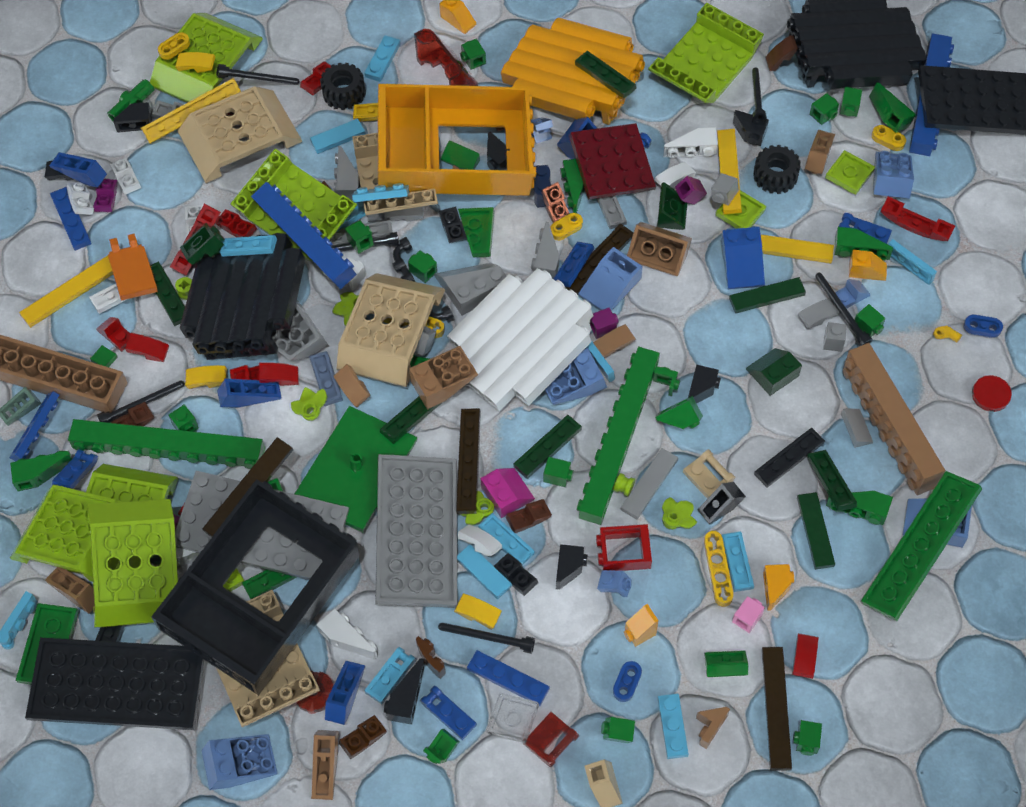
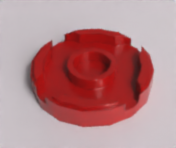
[972,375,1012,412]

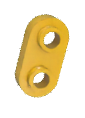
[158,32,190,60]
[872,125,906,151]
[550,213,583,241]

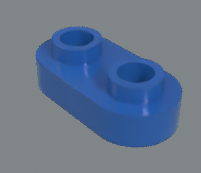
[964,314,1003,338]
[613,661,642,702]

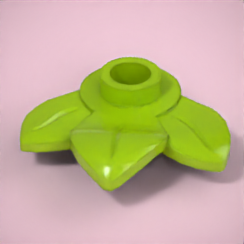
[332,292,359,326]
[291,387,327,421]
[459,491,494,525]
[662,497,697,529]

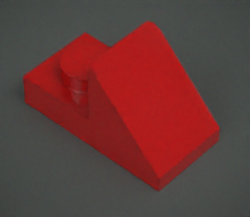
[96,317,130,352]

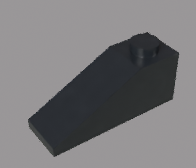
[384,658,425,725]

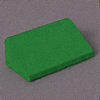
[441,140,480,170]
[704,650,748,677]

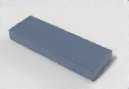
[309,351,343,406]

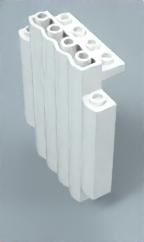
[447,268,593,412]

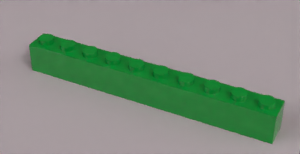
[576,346,660,525]
[68,419,265,469]

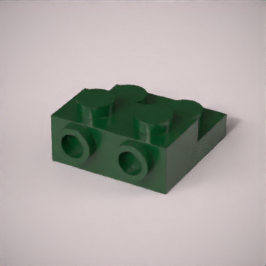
[180,223,225,265]

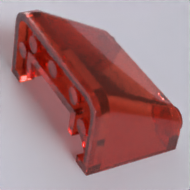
[414,29,478,86]

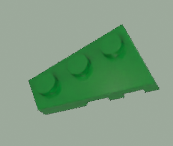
[458,207,495,257]

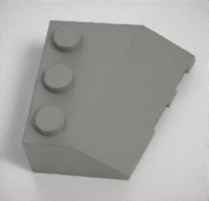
[434,263,506,316]
[272,301,328,361]

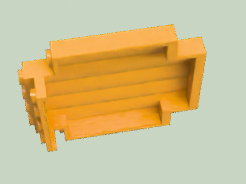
[501,18,645,125]

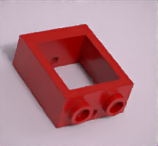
[596,524,652,571]

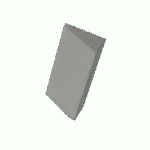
[841,408,873,448]

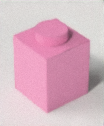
[732,596,765,633]

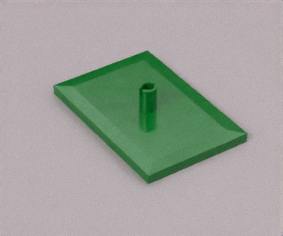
[294,406,418,533]

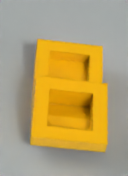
[175,52,215,73]
[185,365,227,389]
[454,593,502,629]

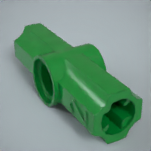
[107,79,155,121]

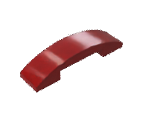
[880,196,955,241]
[170,203,221,276]

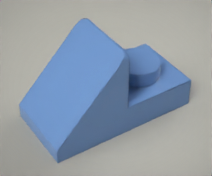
[531,117,553,143]
[835,279,870,309]

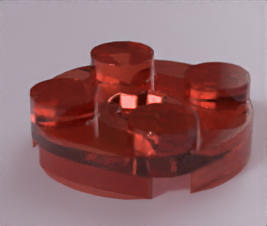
[295,671,334,714]

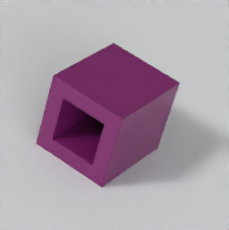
[675,176,707,205]
[589,307,619,339]

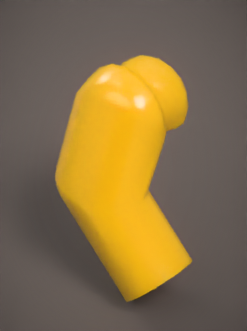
[933,326,962,343]

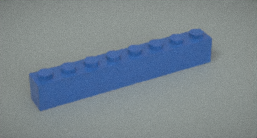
[909,33,954,156]
[251,182,357,290]

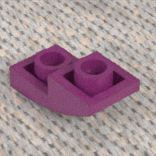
[93,179,118,212]

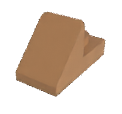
[696,707,730,749]

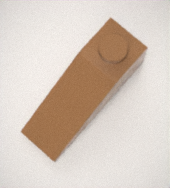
[805,130,835,174]
[45,567,94,614]
[311,730,339,800]

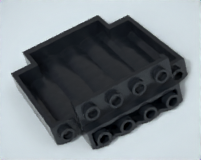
[787,0,927,89]
[180,233,306,360]

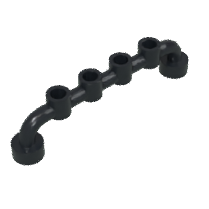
[392,237,454,322]

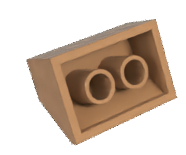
[627,222,692,276]

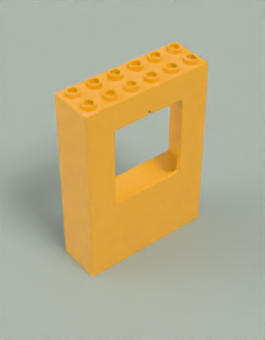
[378,84,536,196]

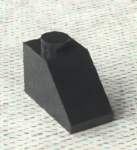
[113,102,152,133]
[733,110,769,146]
[487,132,510,170]
[688,365,721,404]
[697,482,746,524]
[556,544,588,590]

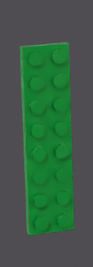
[861,471,982,621]

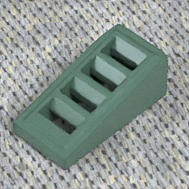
[0,387,41,426]

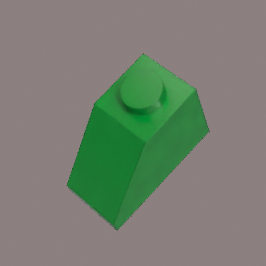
[655,396,703,429]

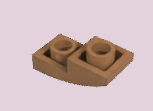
[593,324,636,358]
[334,364,370,407]

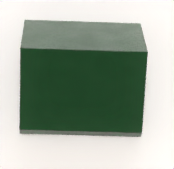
[657,182,688,230]

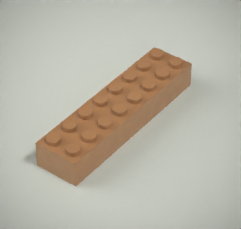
[0,335,128,413]
[843,343,946,496]

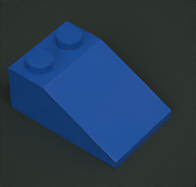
[721,227,765,290]

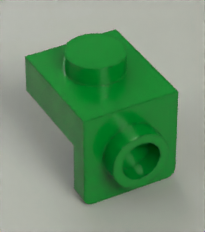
[653,366,680,396]
[423,729,460,764]

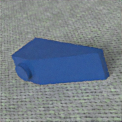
[49,152,107,188]
[217,379,282,408]
[325,661,365,725]

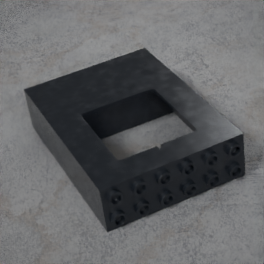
[151,479,359,696]

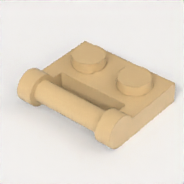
[683,449,736,499]

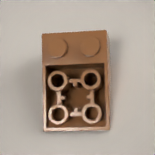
[409,346,478,409]

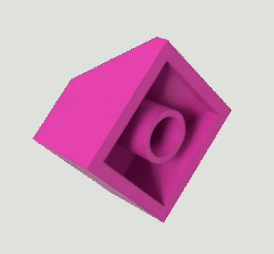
[480,468,535,518]

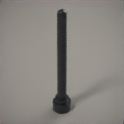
[216,64,300,85]
[752,67,767,125]
[331,232,399,252]
[815,272,873,346]
[97,380,185,423]
[438,623,535,654]

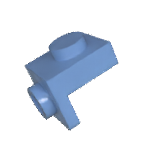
[597,570,632,597]

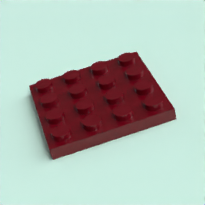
[569,123,656,200]

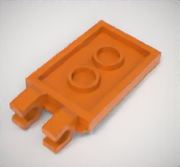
[108,233,158,301]

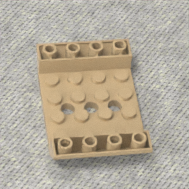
[178,86,302,183]
[352,133,438,215]
[336,273,445,387]
[216,590,320,728]

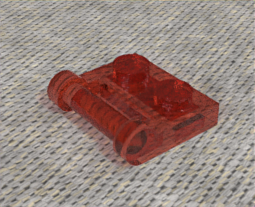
[523,712,579,767]

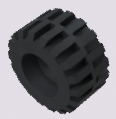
[320,63,366,110]
[753,145,801,194]

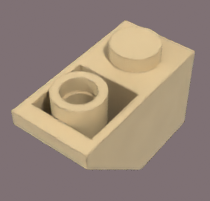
[585,759,623,807]

